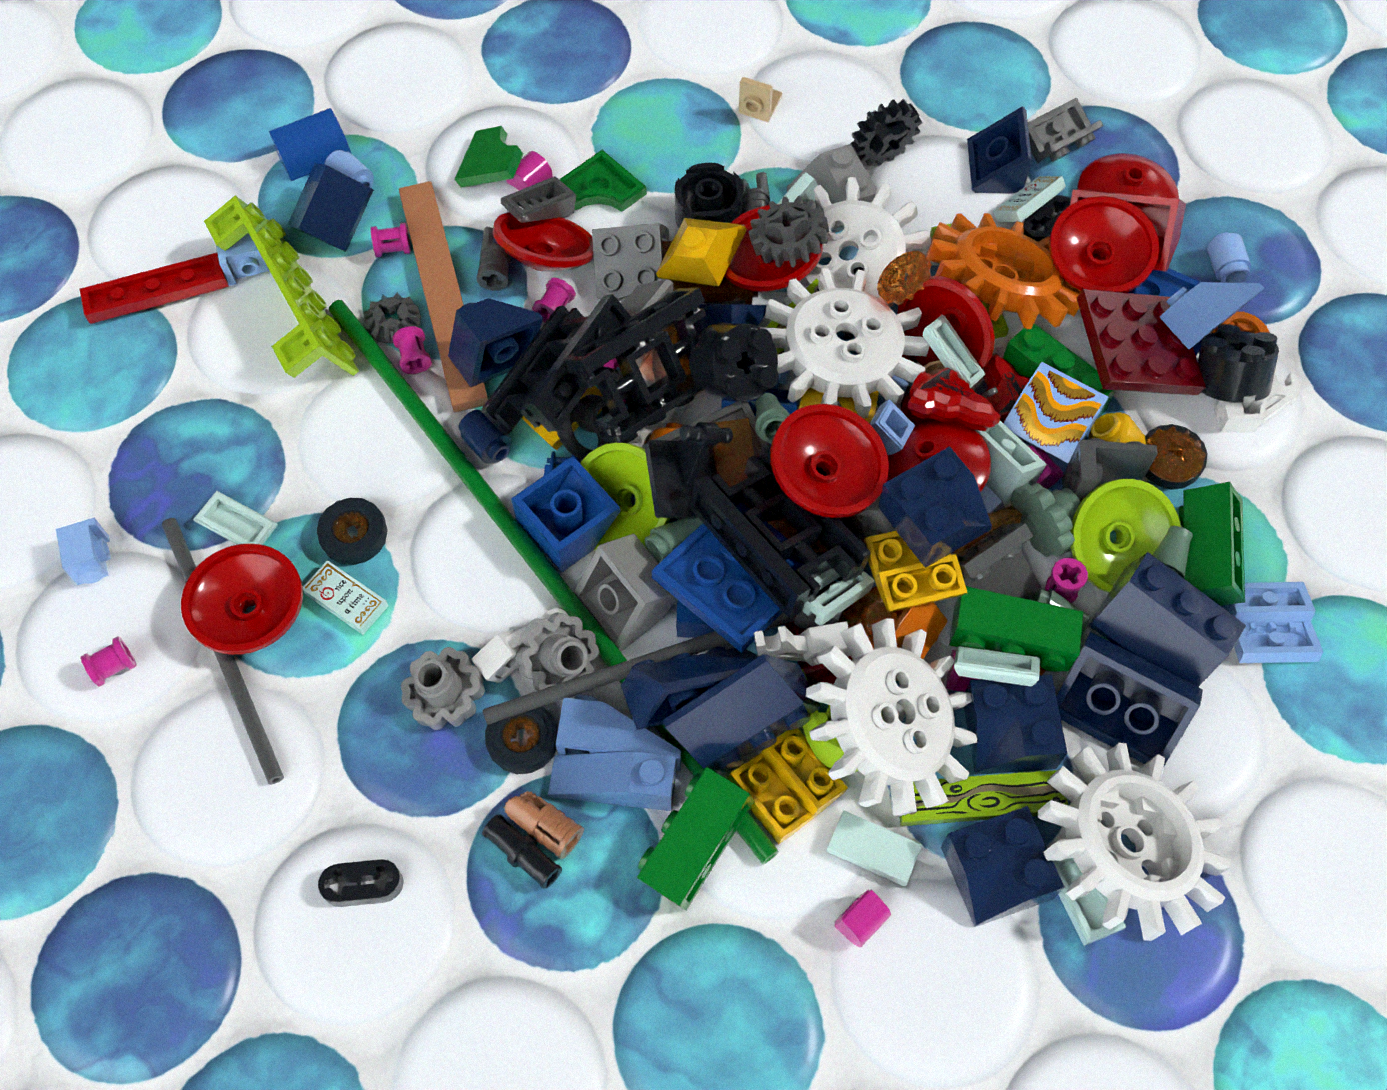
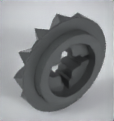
[363,293,421,343]

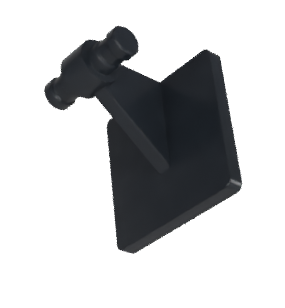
[644,422,733,519]

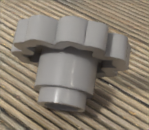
[516,612,599,691]
[401,647,485,730]

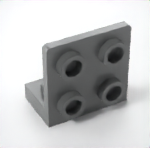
[592,223,669,300]
[1062,438,1158,502]
[957,523,1042,600]

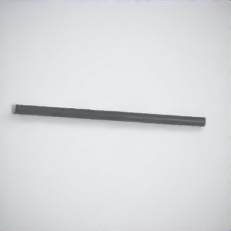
[162,518,284,785]
[482,613,795,725]

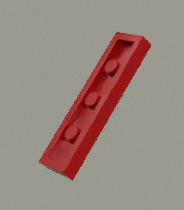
[80,252,229,324]

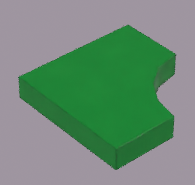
[454,126,524,187]
[559,150,647,212]

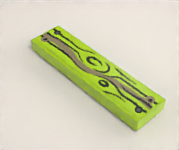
[899,770,1069,826]

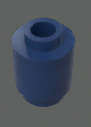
[459,410,512,464]

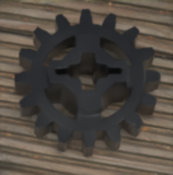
[850,99,922,166]

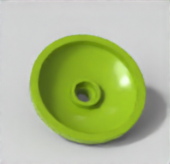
[580,443,670,551]
[1070,479,1181,593]

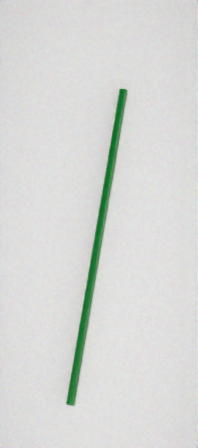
[329,300,779,865]

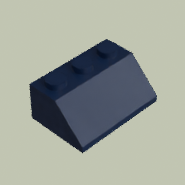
[1088,552,1246,687]
[1056,632,1203,766]
[621,646,759,730]
[662,654,821,772]

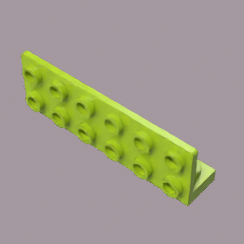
[204,195,359,378]

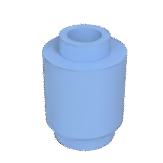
[325,150,374,188]
[1207,232,1251,283]

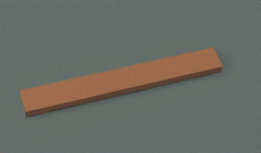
[398,181,488,413]

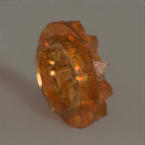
[877,251,932,305]
[1145,426,1206,482]
[838,586,893,638]

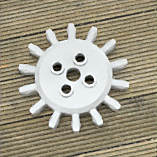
[782,177,931,337]
[760,268,930,418]
[806,618,977,816]
[1038,743,1232,941]

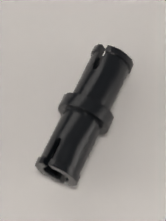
[482,814,562,889]

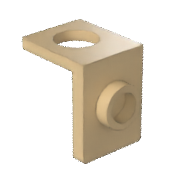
[739,77,782,122]

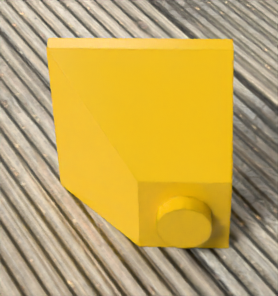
[656,218,747,286]

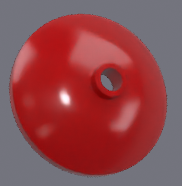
[1076,153,1179,199]
[1049,196,1159,293]
[724,205,824,292]
[493,212,594,272]
[898,276,995,369]
[770,404,889,518]
[887,420,991,492]
[181,544,303,655]

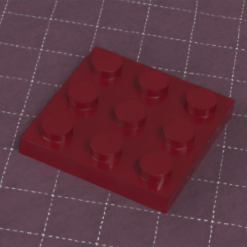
[1076,289,1206,395]

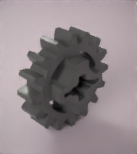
[749,196,829,267]

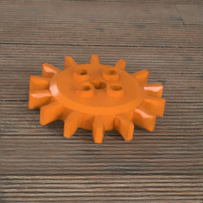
[926,213,1082,329]

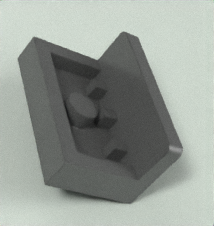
[1028,97,1104,164]

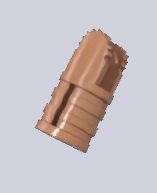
[504,791,584,859]

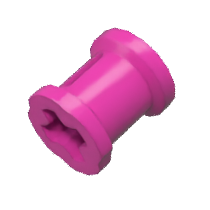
[371,223,411,258]
[532,278,576,322]
[393,326,432,374]
[1044,558,1088,603]
[80,636,137,687]

